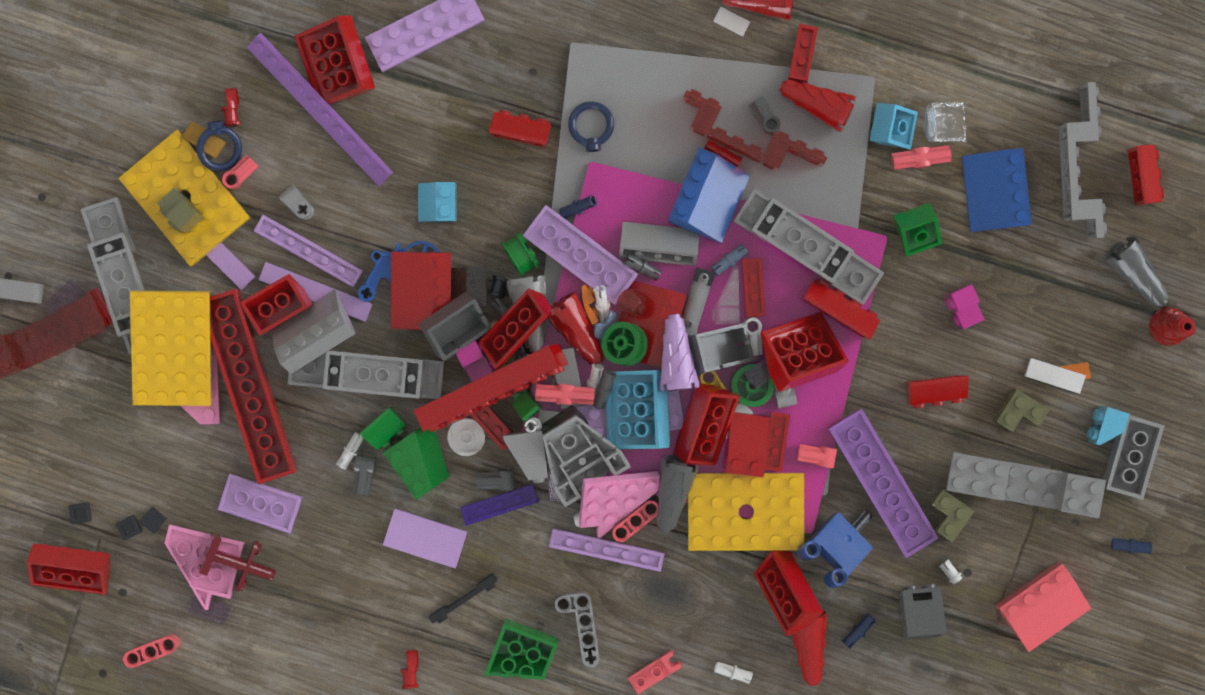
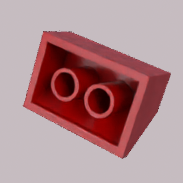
[489,109,552,148]
[1127,145,1164,206]
[240,274,313,336]
[905,375,969,408]

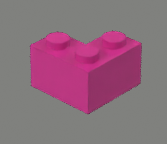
[944,284,985,329]
[456,340,495,382]

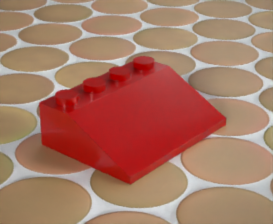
[294,15,375,105]
[391,252,451,330]
[619,280,687,368]
[760,312,849,392]

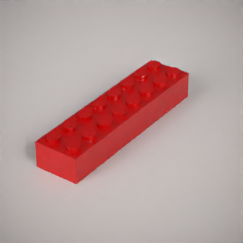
[414,344,569,433]

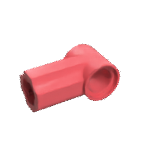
[222,155,259,190]
[797,444,837,468]

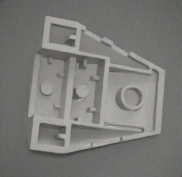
[542,415,631,507]

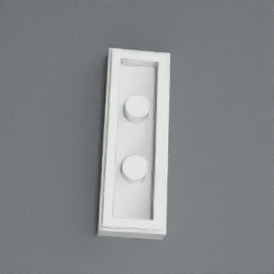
[1024,358,1086,394]

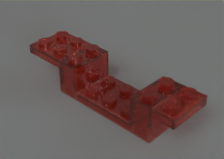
[682,89,828,172]
[0,294,108,379]

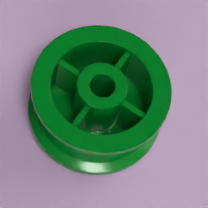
[500,233,540,278]
[601,322,648,366]
[731,364,774,407]

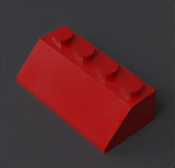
[801,278,880,340]
[478,288,552,370]
[673,384,740,466]
[27,543,111,595]
[754,550,823,636]

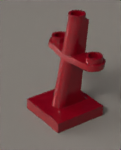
[197,532,276,592]

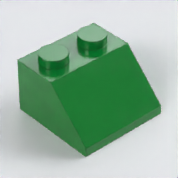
[893,203,942,257]
[359,407,407,450]

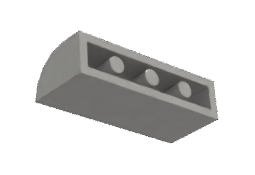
[619,222,699,266]

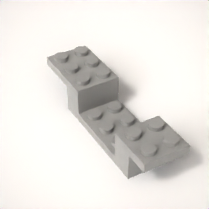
[1058,82,1107,240]
[733,189,884,305]
[80,197,145,355]
[287,350,445,399]
[946,452,1106,518]

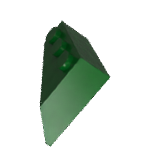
[383,427,449,500]
[484,618,559,680]

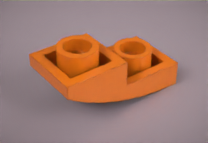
[580,284,599,325]

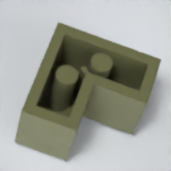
[157,188,204,233]
[993,389,1049,432]
[929,488,975,543]

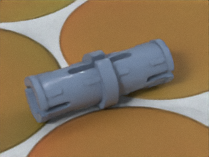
[711,243,749,276]

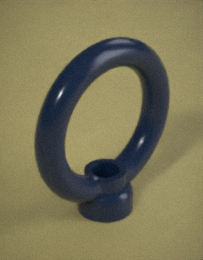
[568,101,614,152]
[196,120,242,171]

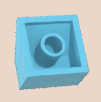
[870,103,918,150]
[418,182,457,222]

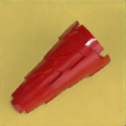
[719,0,794,21]
[779,79,857,133]
[547,292,604,366]
[1149,307,1196,346]
[792,610,827,686]

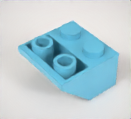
[1086,406,1130,445]

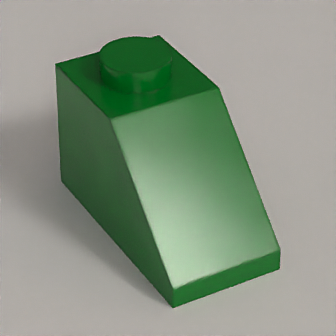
[512,391,543,422]

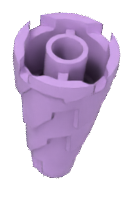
[660,314,699,391]

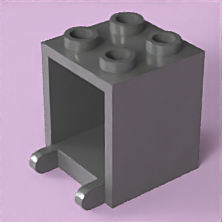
[898,584,947,640]

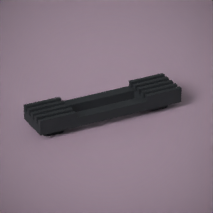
[428,573,497,624]

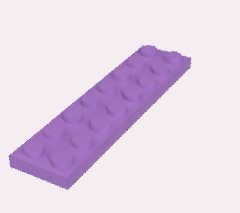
[828,408,938,558]

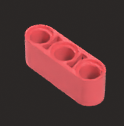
[612,499,658,542]
[123,634,180,668]

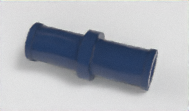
[559,195,597,219]
[1111,538,1152,555]
[841,613,877,649]

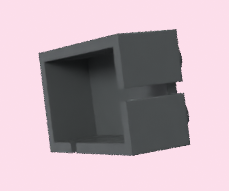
[418,292,491,361]
[688,323,755,375]

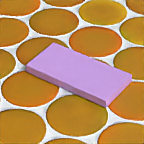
[217,473,303,533]
[383,508,468,569]

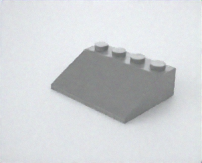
[271,289,356,374]

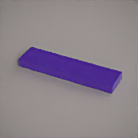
[460,484,539,526]

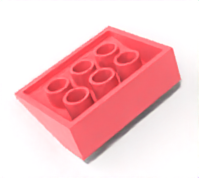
[996,561,1091,652]

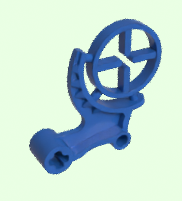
[358,241,439,302]

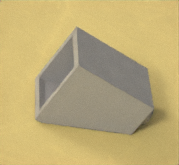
[503,429,549,483]

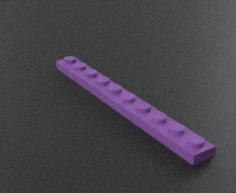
[247,33,393,186]

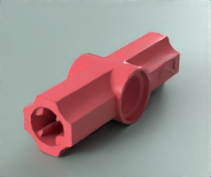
[891,145,952,170]
[535,384,595,405]

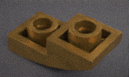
[181,121,226,159]

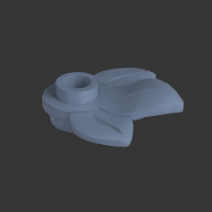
[594,310,619,343]

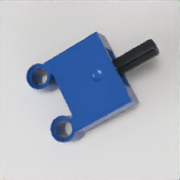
[797,509,873,588]

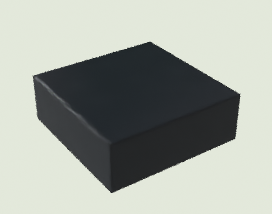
[69,502,92,524]
[139,507,167,534]
[116,515,143,541]

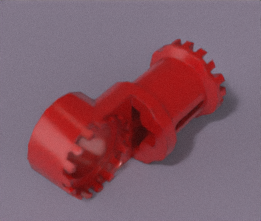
[221,87,241,127]
[400,650,419,689]

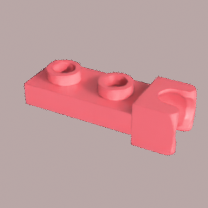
[628,649,682,694]

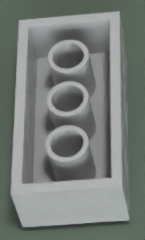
[1103,415,1165,500]

